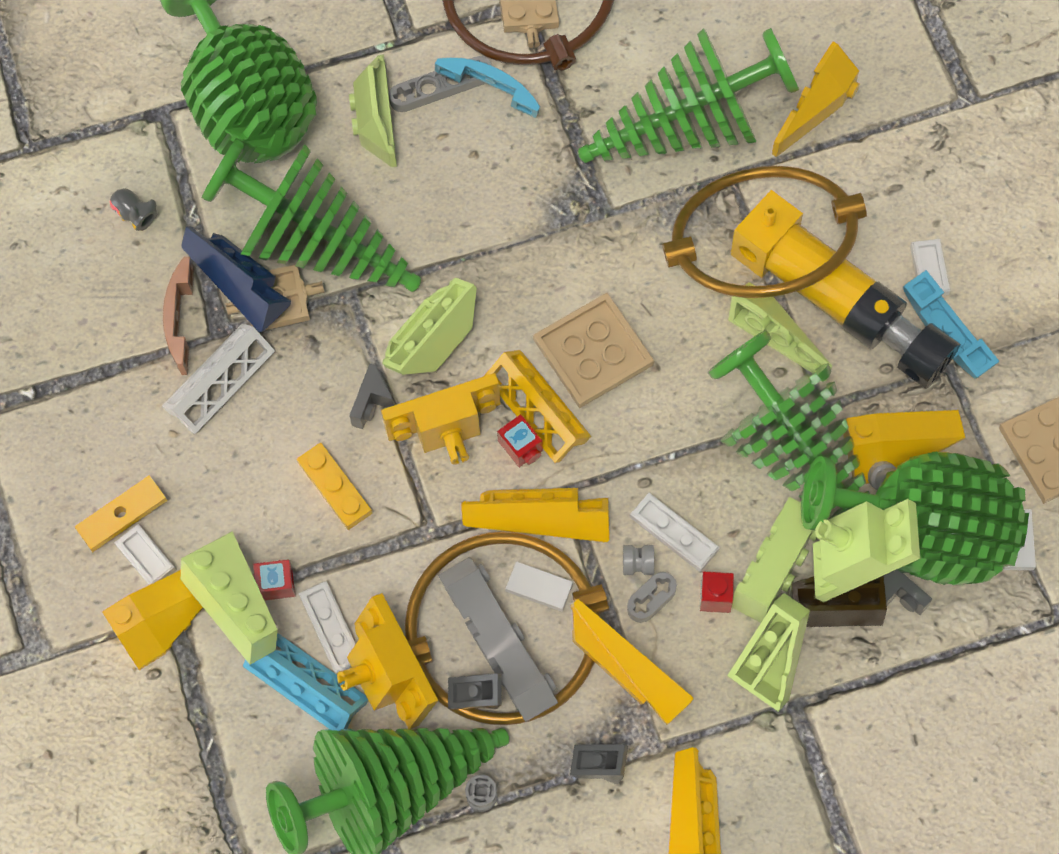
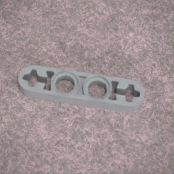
[389,56,492,112]

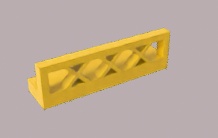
[484,350,591,463]

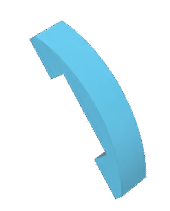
[435,58,540,118]
[903,270,999,379]

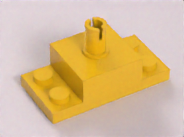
[381,373,501,465]
[337,593,438,729]

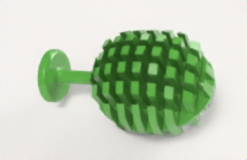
[160,0,317,164]
[801,451,1029,585]

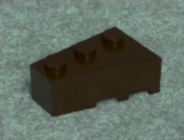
[789,575,887,627]

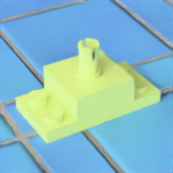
[813,499,920,602]

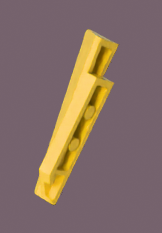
[461,488,609,542]
[571,599,694,725]
[669,747,721,854]

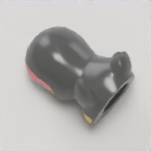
[110,188,157,231]

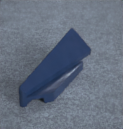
[181,226,291,332]

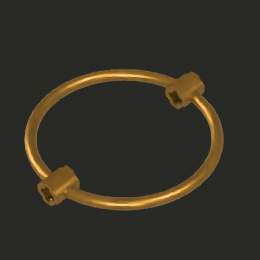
[662,166,867,298]
[405,532,609,725]

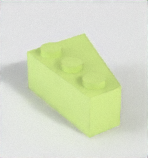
[727,593,810,712]

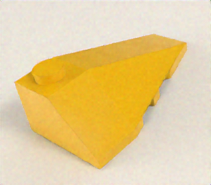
[772,41,860,157]
[843,410,965,484]
[102,570,203,671]

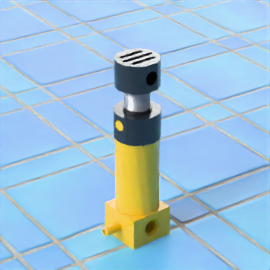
[730,190,961,389]

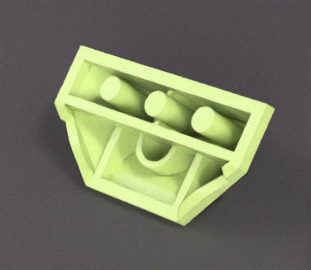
[349,54,397,167]
[382,277,477,375]

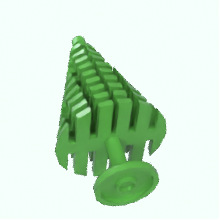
[578,28,799,163]
[202,138,421,292]
[707,330,870,519]
[266,728,509,854]

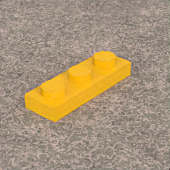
[296,442,373,530]

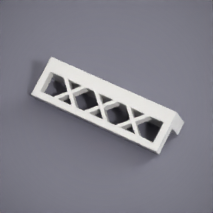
[162,324,275,434]

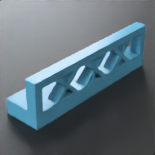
[243,633,368,731]

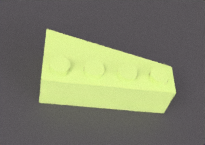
[732,497,817,623]
[180,531,278,665]

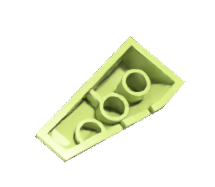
[728,282,832,381]

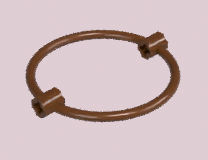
[442,0,614,71]

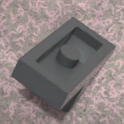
[349,363,394,429]
[884,569,932,615]
[448,673,502,710]
[570,744,628,784]

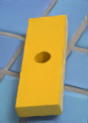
[74,475,167,553]

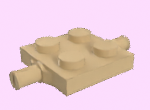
[499,0,559,48]
[225,264,325,331]

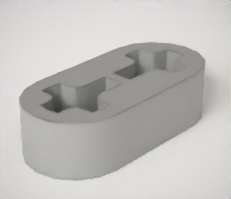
[627,572,677,623]

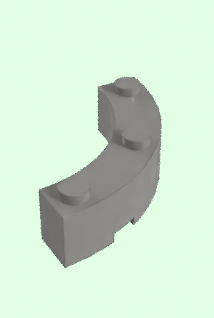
[438,557,558,722]

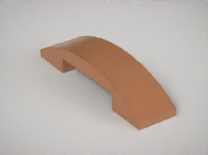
[163,257,194,375]

